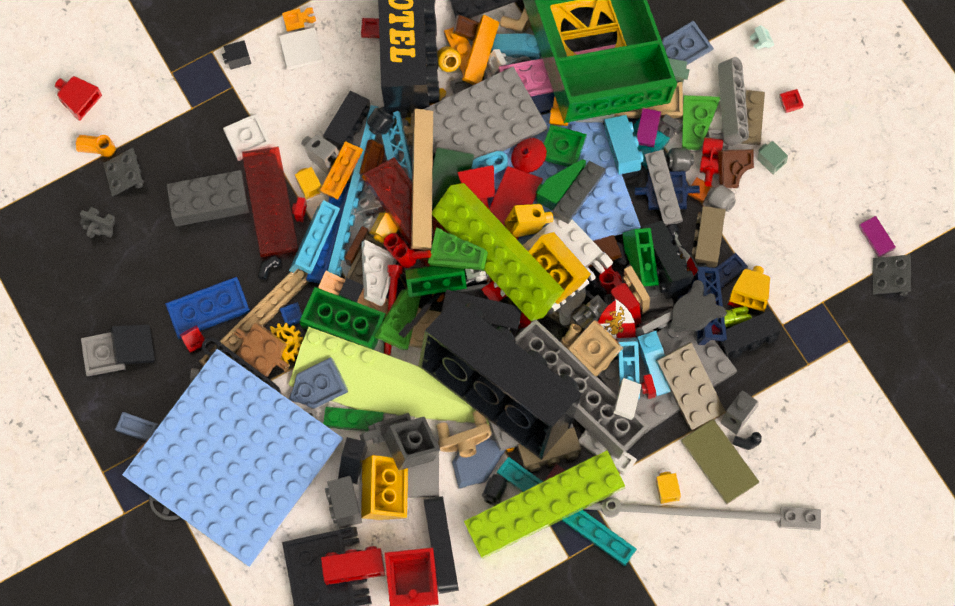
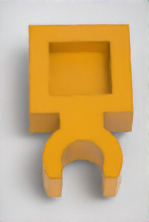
[282,8,316,32]

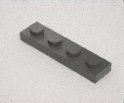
[552,161,606,224]

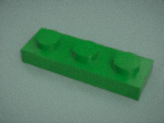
[323,407,384,432]

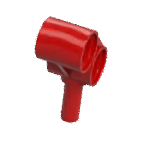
[700,137,723,187]
[384,233,431,268]

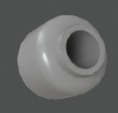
[707,185,736,212]

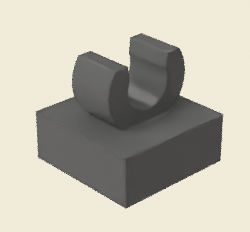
[660,114,682,139]

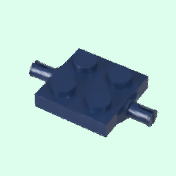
[635,171,700,210]

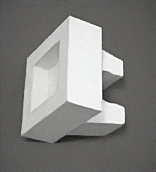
[487,49,510,76]

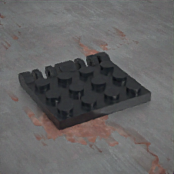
[282,527,372,606]

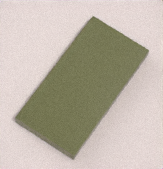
[681,419,760,505]

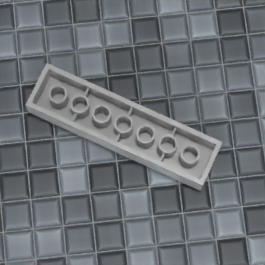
[515,320,649,460]

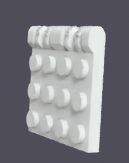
[523,218,613,312]

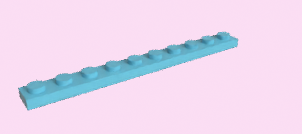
[328,105,378,277]

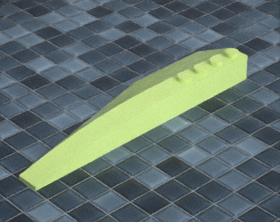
[289,327,489,425]

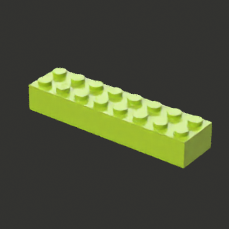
[432,183,565,321]
[464,450,626,559]

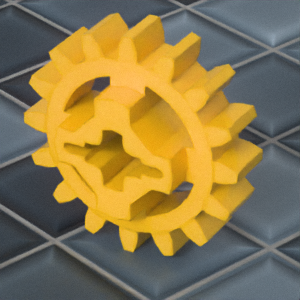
[270,323,303,363]

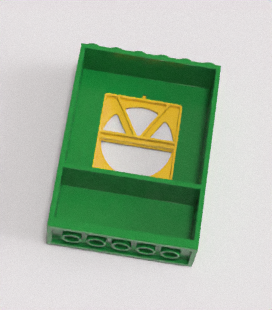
[523,0,677,123]

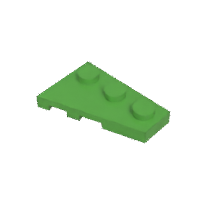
[682,95,720,150]
[428,227,488,270]
[374,289,421,350]

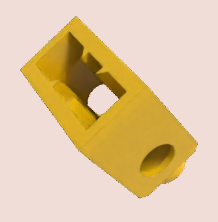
[504,204,553,237]
[729,266,770,312]

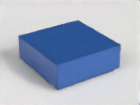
[280,302,302,327]

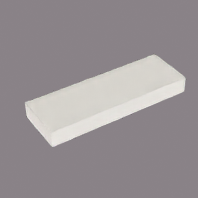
[579,430,637,476]

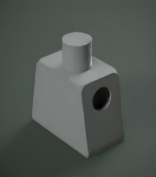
[301,134,339,174]

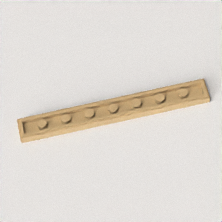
[411,109,433,250]
[199,269,309,367]

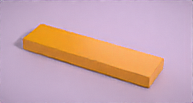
[462,15,500,85]

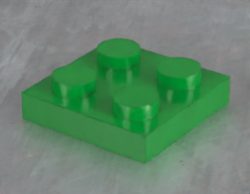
[544,125,587,167]

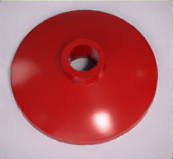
[511,138,547,173]

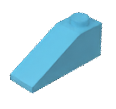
[490,33,541,60]
[637,331,671,396]
[617,337,640,399]

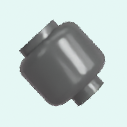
[665,148,694,172]

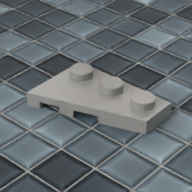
[635,307,674,336]

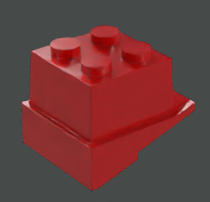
[385,548,439,606]

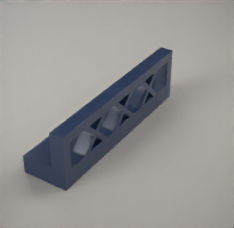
[691,267,727,345]

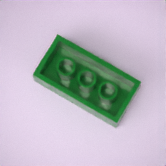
[300,287,386,350]

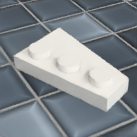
[361,240,397,306]

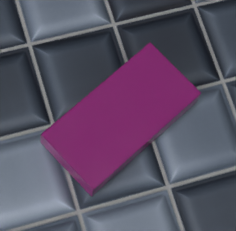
[637,108,661,148]
[859,216,896,258]

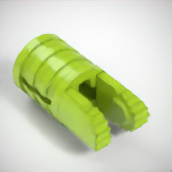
[718,306,752,328]

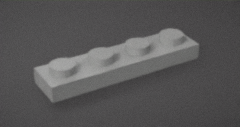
[645,150,683,226]

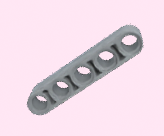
[718,57,749,146]

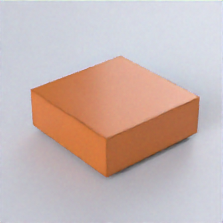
[688,177,713,203]

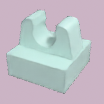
[750,25,774,49]

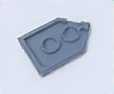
[662,21,714,65]
[289,357,348,409]
[452,438,505,489]

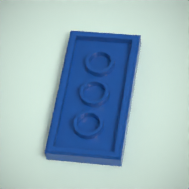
[165,277,250,339]

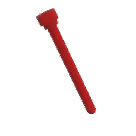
[383,265,403,356]

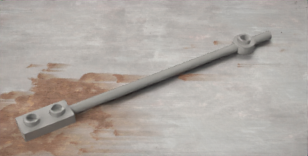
[585,497,821,531]

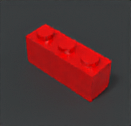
[321,546,386,585]

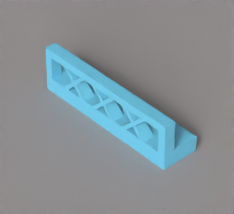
[382,111,412,185]
[289,200,340,274]

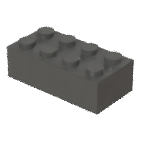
[167,170,250,227]

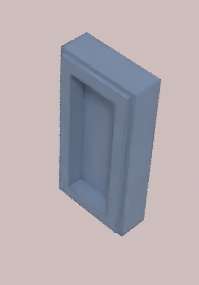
[115,412,159,441]

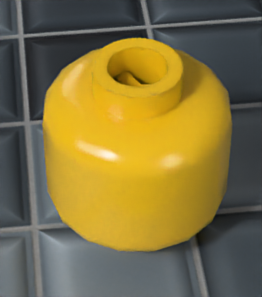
[437,46,461,72]

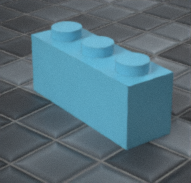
[604,115,644,175]

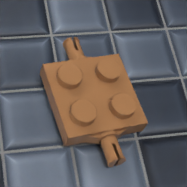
[234,323,290,376]

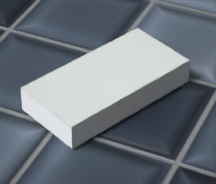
[613,378,641,420]

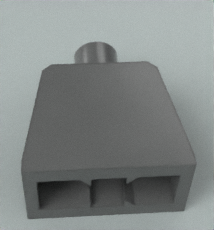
[721,390,758,435]

